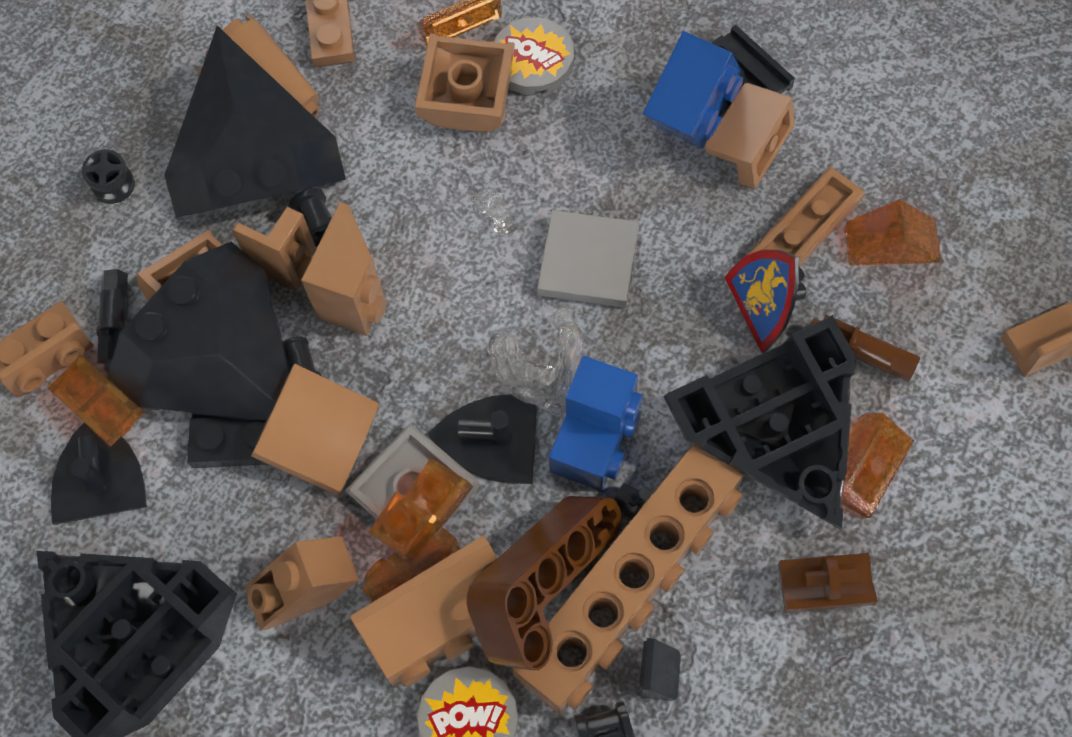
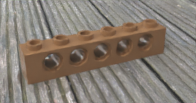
[512,444,743,715]

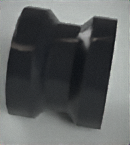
[81,149,135,204]

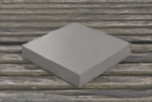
[537,210,639,308]
[345,423,480,556]

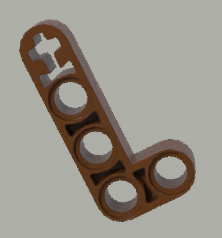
[466,496,622,671]

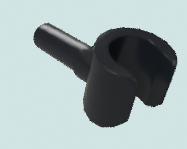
[614,482,651,519]

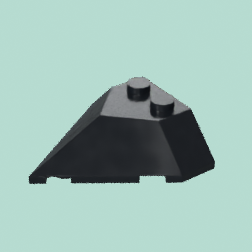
[165,25,346,218]
[107,241,290,421]
[663,315,856,529]
[36,551,237,737]

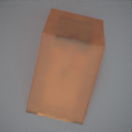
[845,199,941,266]

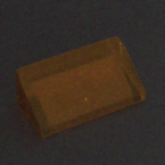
[417,0,502,46]
[841,412,914,518]

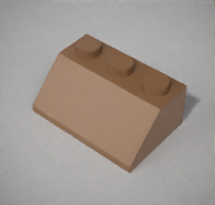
[350,535,497,687]

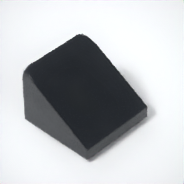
[639,638,681,701]

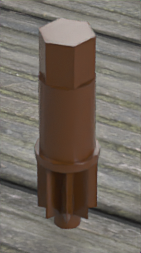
[810,315,920,382]

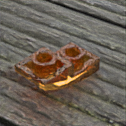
[48,356,144,447]
[368,458,473,559]
[361,527,460,603]

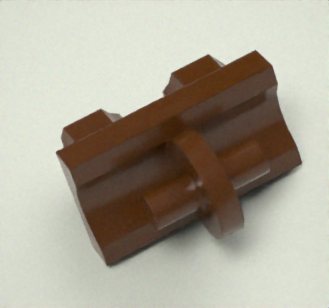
[778,553,878,613]

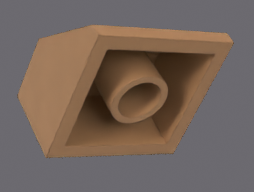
[301,202,387,336]

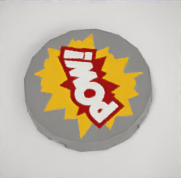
[494,17,574,95]
[417,666,519,737]

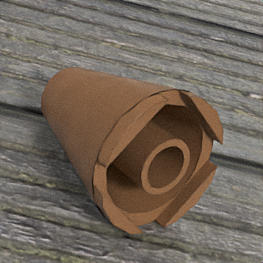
[197,15,320,118]

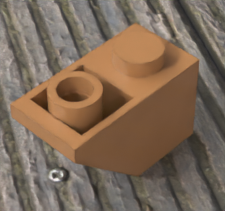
[245,536,359,631]

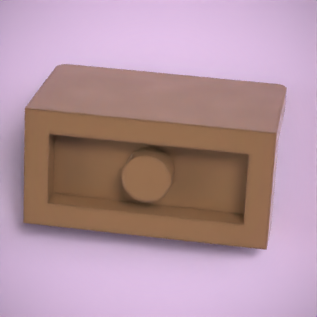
[705,83,795,189]
[232,207,316,291]
[1000,302,1072,377]

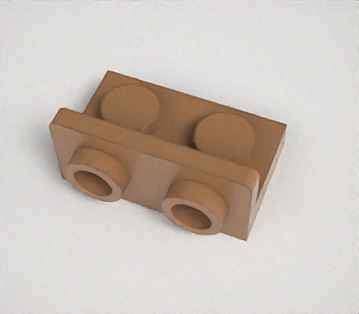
[0,300,94,398]

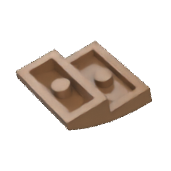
[251,364,380,495]

